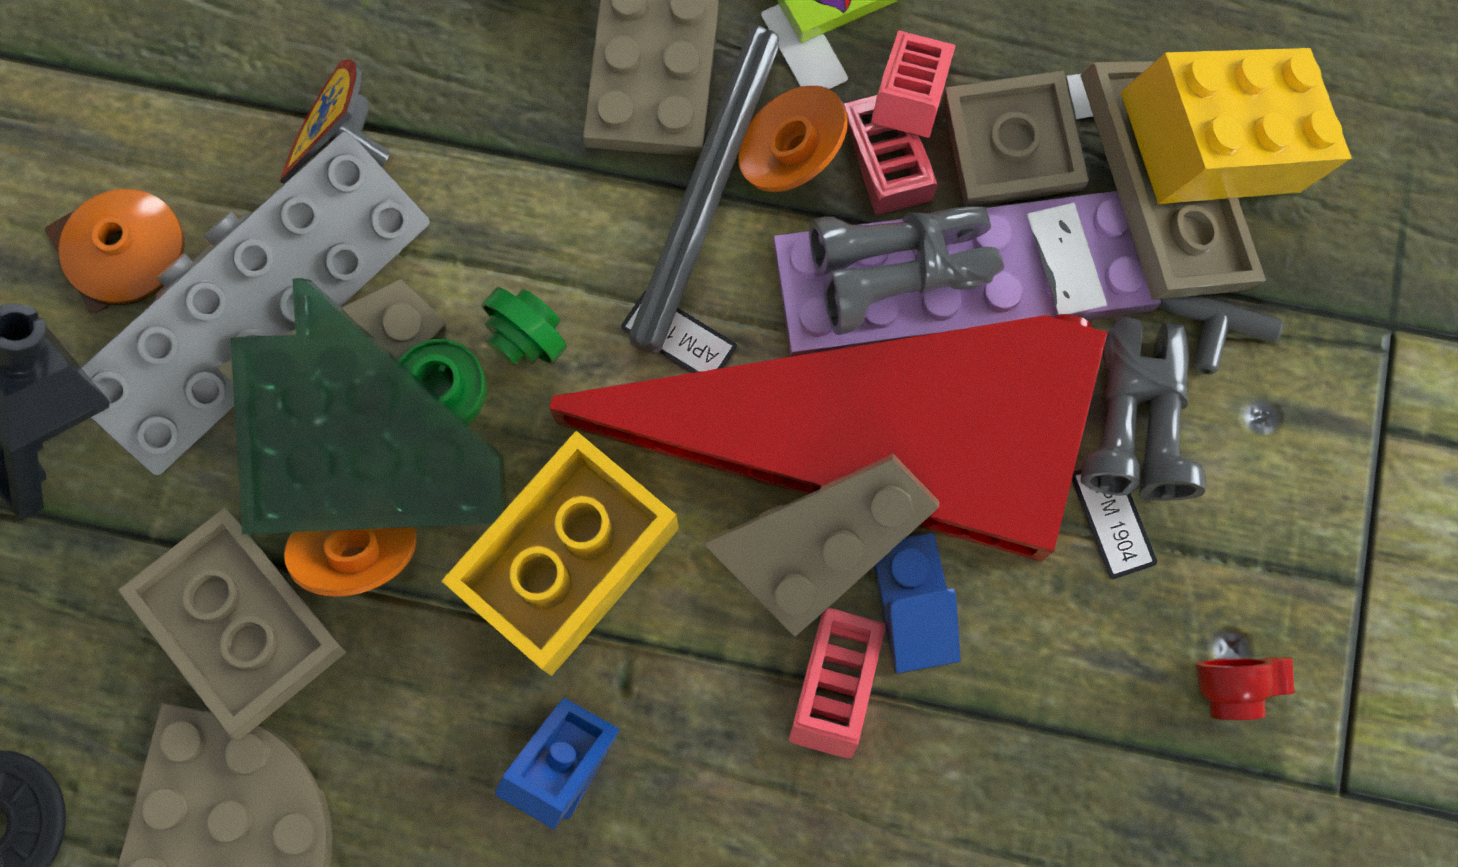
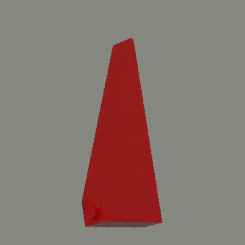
[549,314,1108,562]

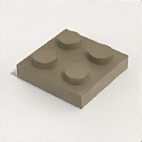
[942,71,1089,207]

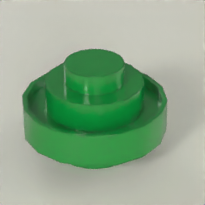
[481,287,567,366]
[391,339,487,434]

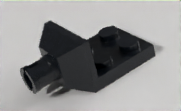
[0,303,110,521]

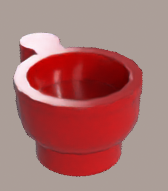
[1196,657,1295,720]

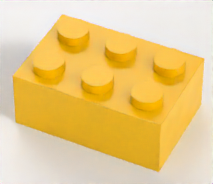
[1120,48,1352,204]
[442,431,679,676]

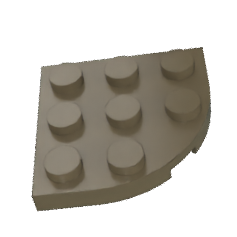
[118,703,333,867]

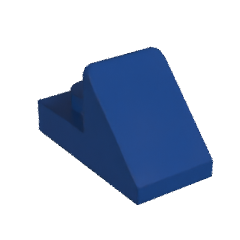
[873,532,961,674]
[495,697,620,830]

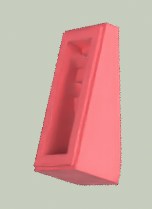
[871,31,956,138]
[844,95,938,216]
[788,607,886,759]

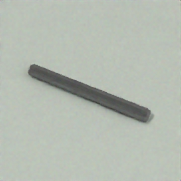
[629,26,779,354]

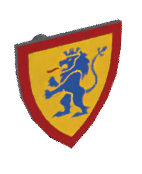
[279,59,390,184]

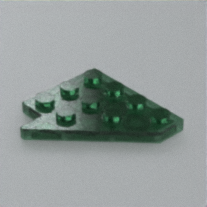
[230,278,506,534]

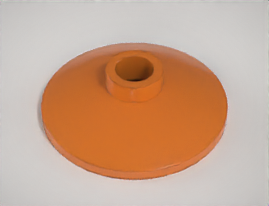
[738,85,848,192]
[58,189,184,304]
[284,497,417,597]

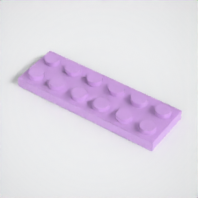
[773,191,1161,357]

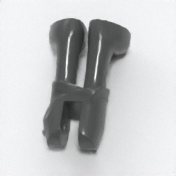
[809,206,1004,335]
[1081,317,1206,501]

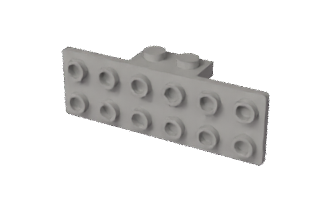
[81,131,429,475]

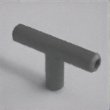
[1157,295,1283,375]

